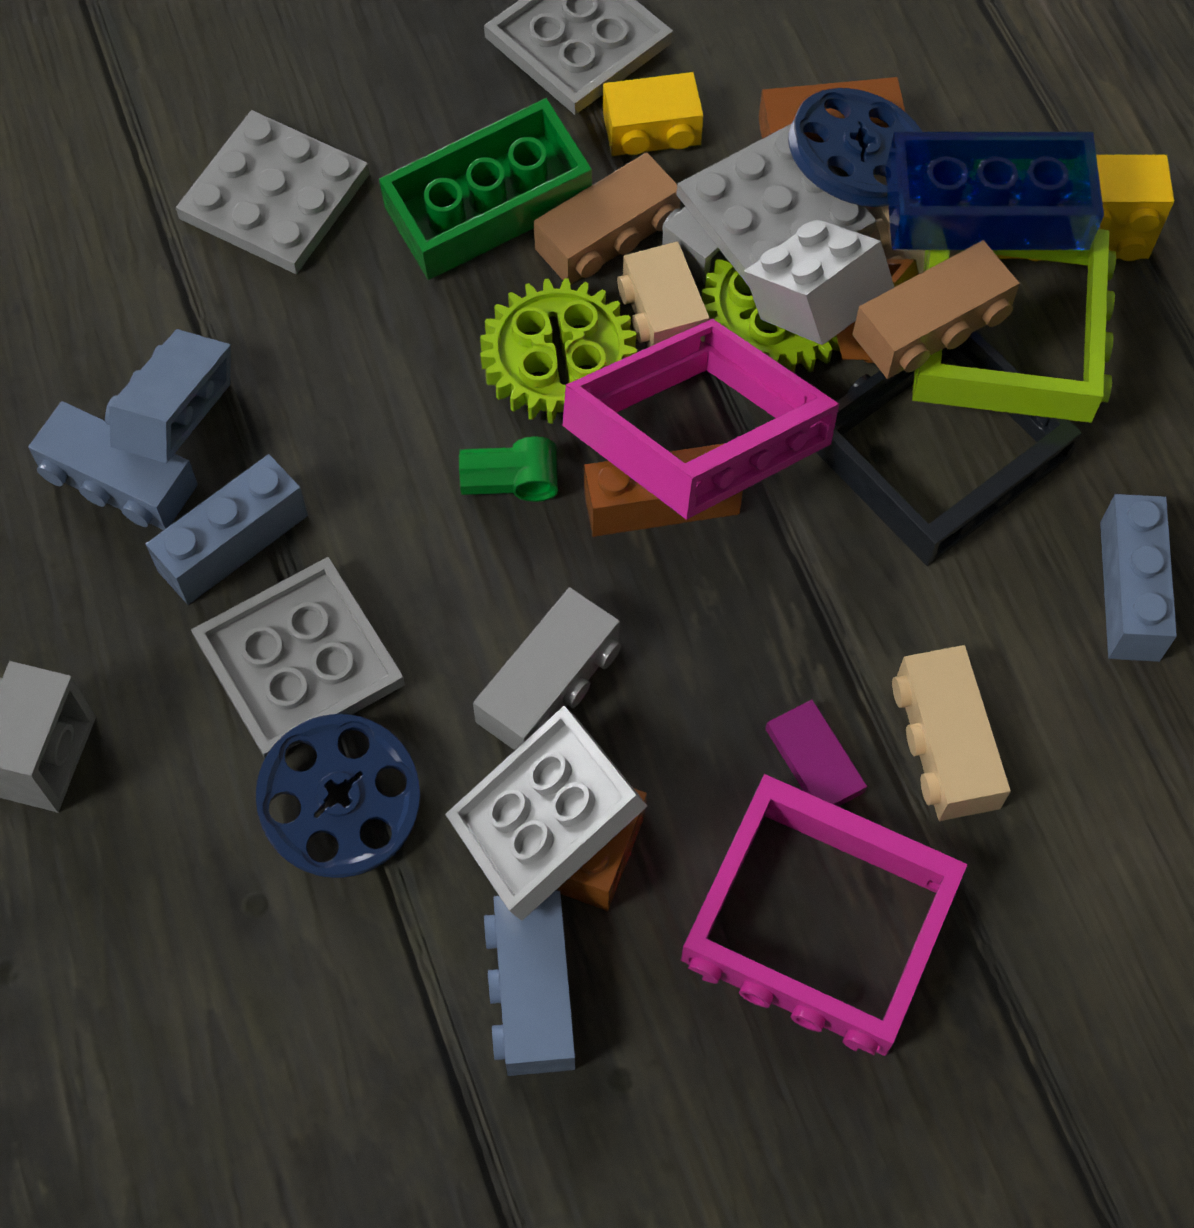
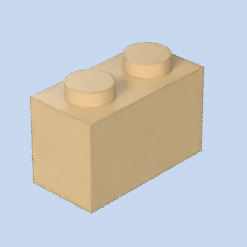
[617,241,709,347]

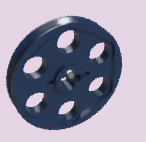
[788,88,930,207]
[256,714,420,878]

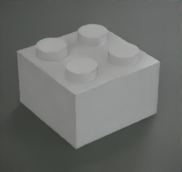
[744,219,895,345]
[0,661,96,812]

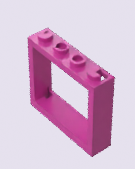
[562,319,839,520]
[681,774,967,1056]

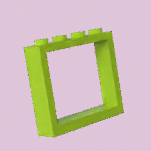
[912,209,1116,423]

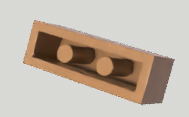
[534,152,680,285]
[852,240,1020,379]

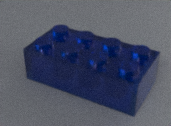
[886,132,1104,250]

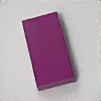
[765,700,867,807]

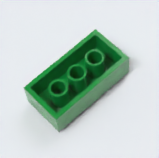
[379,98,592,280]

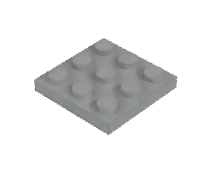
[484,0,673,115]
[176,110,370,274]
[676,124,877,286]
[191,557,405,758]
[445,706,648,921]

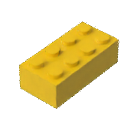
[959,155,1174,261]

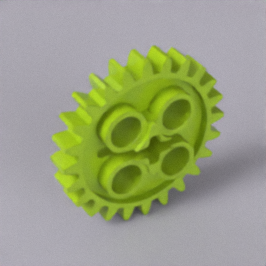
[702,259,841,374]
[480,278,637,424]

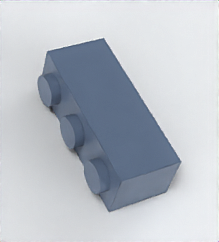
[105,329,231,463]
[28,401,198,530]
[146,454,308,605]
[1100,494,1177,662]
[484,891,575,1076]

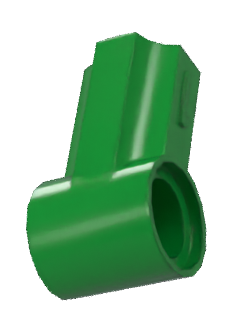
[459,436,558,502]

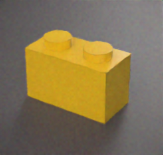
[603,72,703,156]

